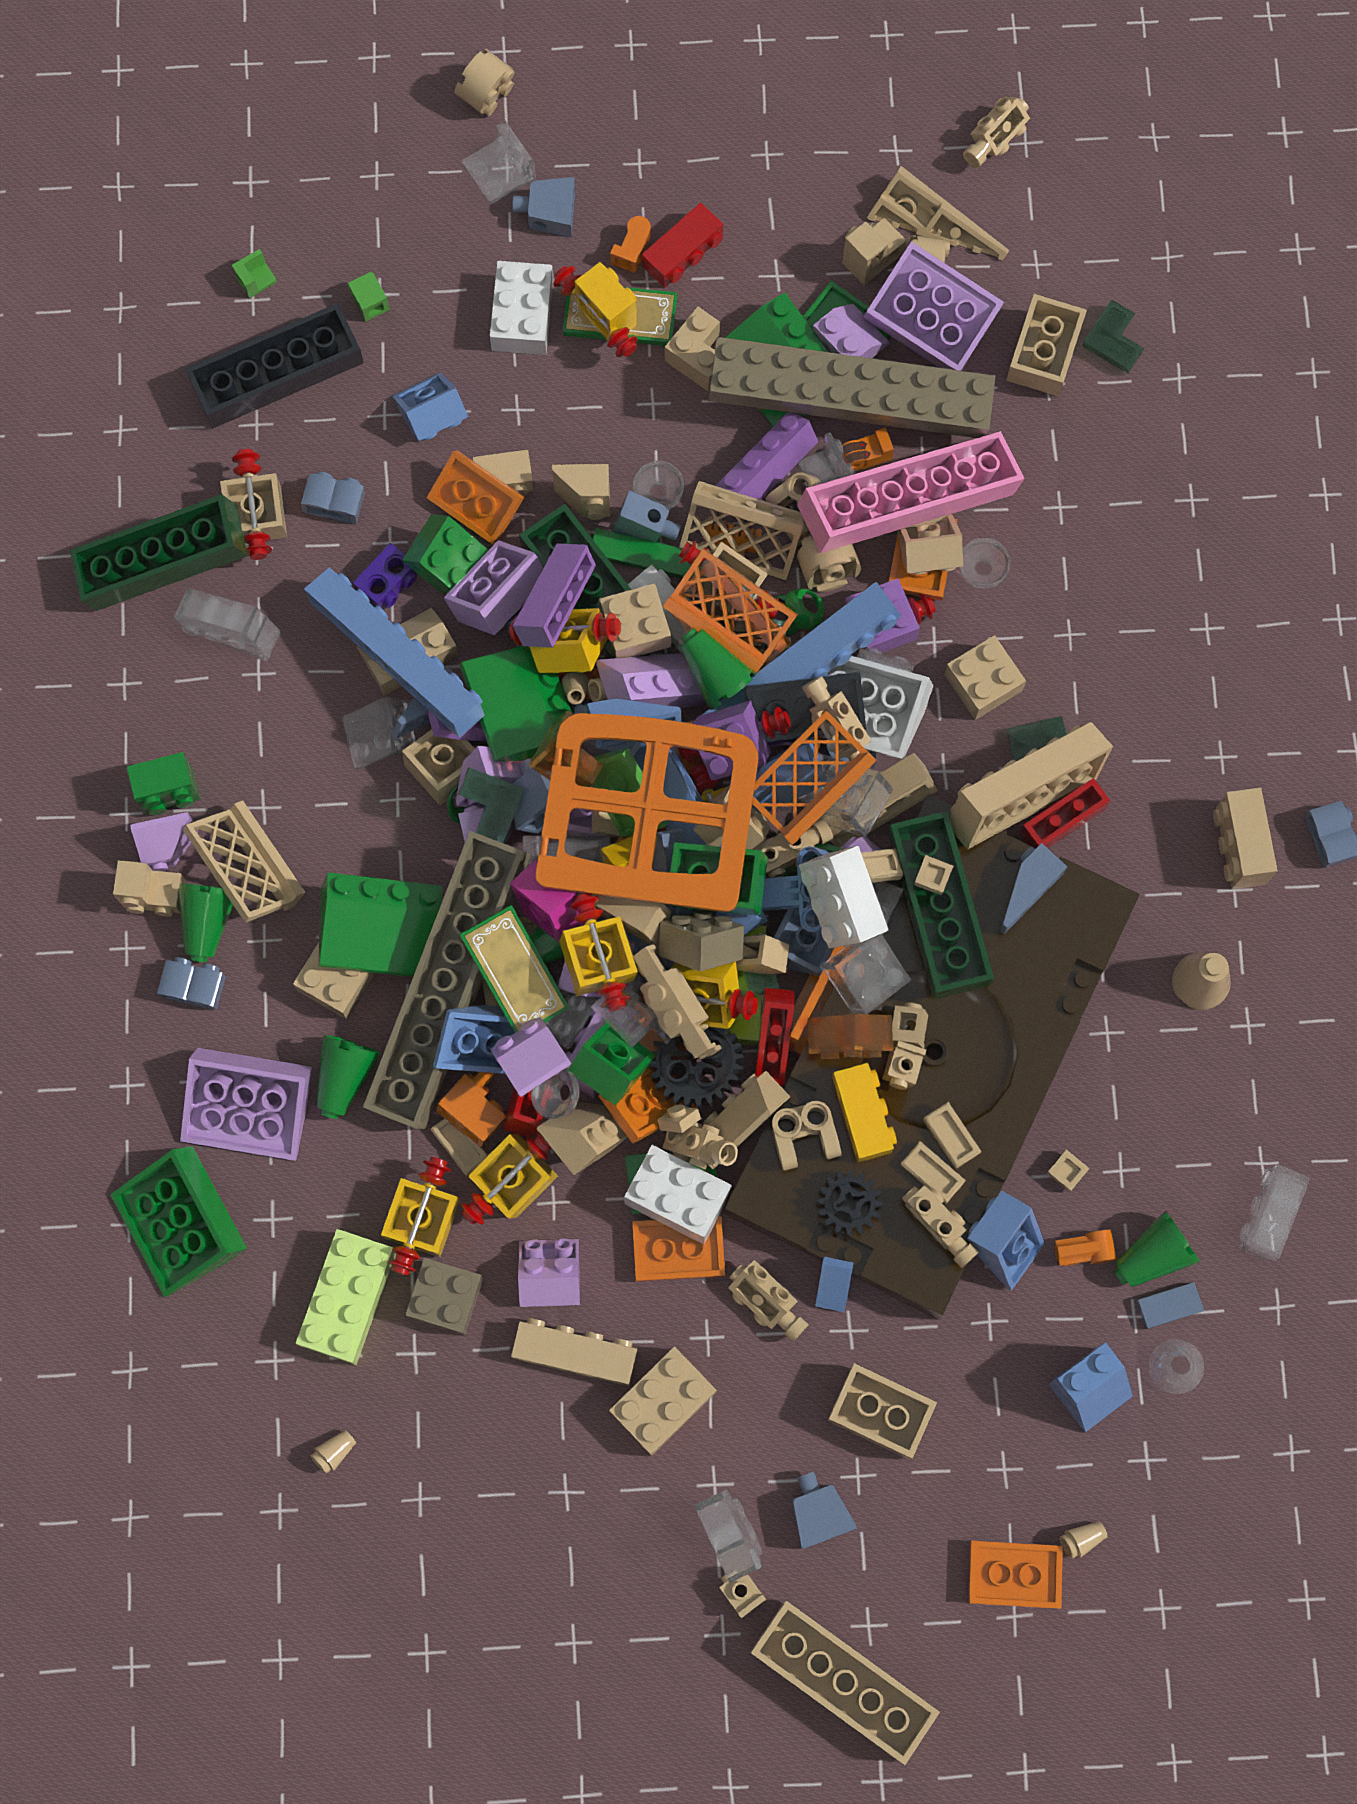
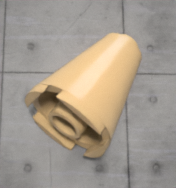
[1172,952,1231,1010]

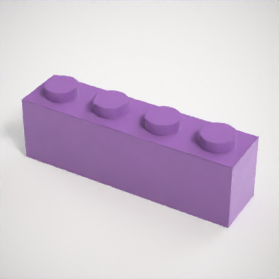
[716,412,818,500]
[513,544,596,648]

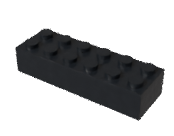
[185,303,364,429]

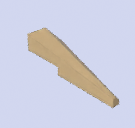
[867,166,1009,260]

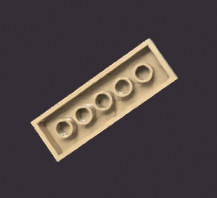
[949,722,1113,850]
[750,1600,940,1765]

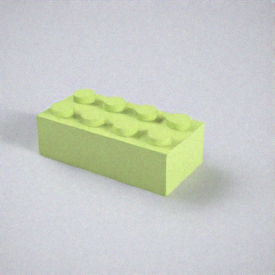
[296,1229,396,1365]

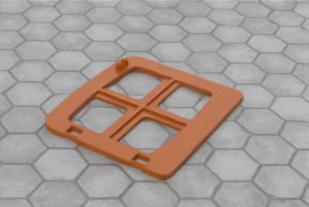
[536,713,758,912]

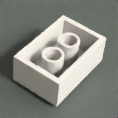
[490,261,554,355]
[799,846,888,948]
[624,1145,732,1245]

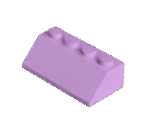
[596,653,706,708]

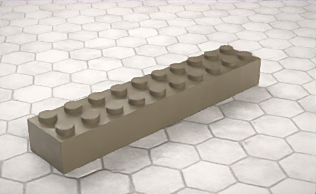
[708,337,996,438]
[363,831,531,1129]

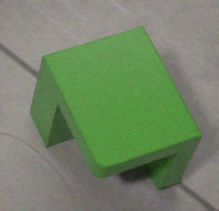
[232,249,277,298]
[348,272,390,322]

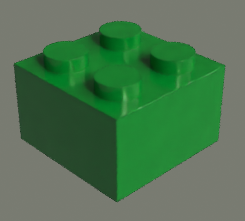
[402,514,487,594]
[127,752,200,815]

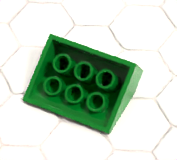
[725,292,828,428]
[459,646,573,762]
[318,872,442,977]
[110,1146,247,1297]

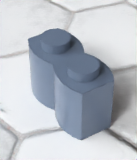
[301,472,365,524]
[1304,801,1357,868]
[157,957,226,1010]

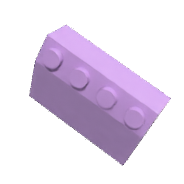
[863,241,1004,371]
[180,1048,313,1161]

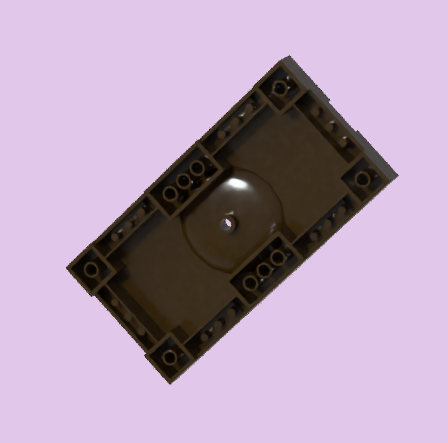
[724,795,1140,1320]

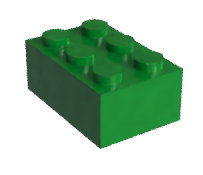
[670,842,768,916]

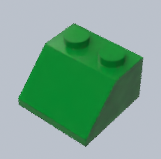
[568,1020,656,1106]

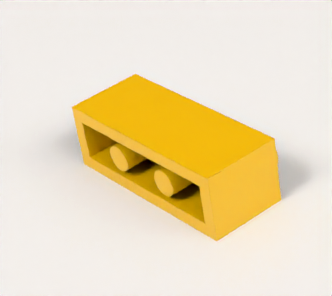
[832,1063,897,1163]

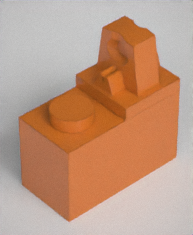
[436,1072,506,1148]

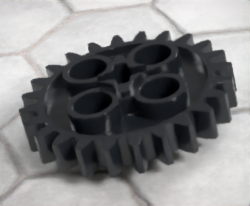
[649,1026,745,1110]

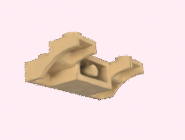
[633,945,722,1059]

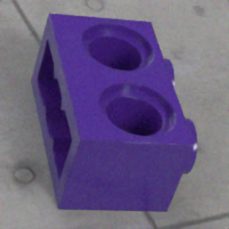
[353,543,417,610]

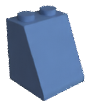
[1048,1342,1133,1432]

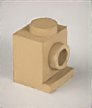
[890,1003,928,1049]
[882,1041,926,1090]
[719,1568,766,1618]

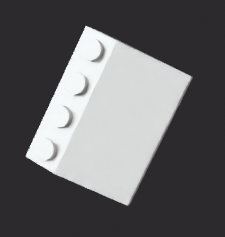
[820,656,933,760]

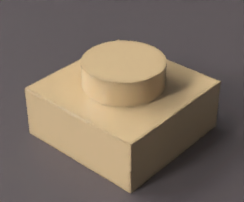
[914,855,953,895]
[657,1105,701,1133]
[1046,1149,1090,1192]

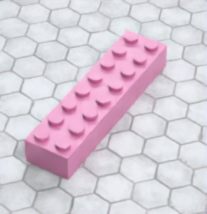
[797,431,1025,553]

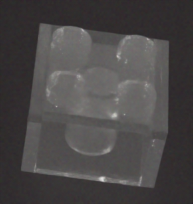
[821,934,911,1015]
[694,1489,763,1583]

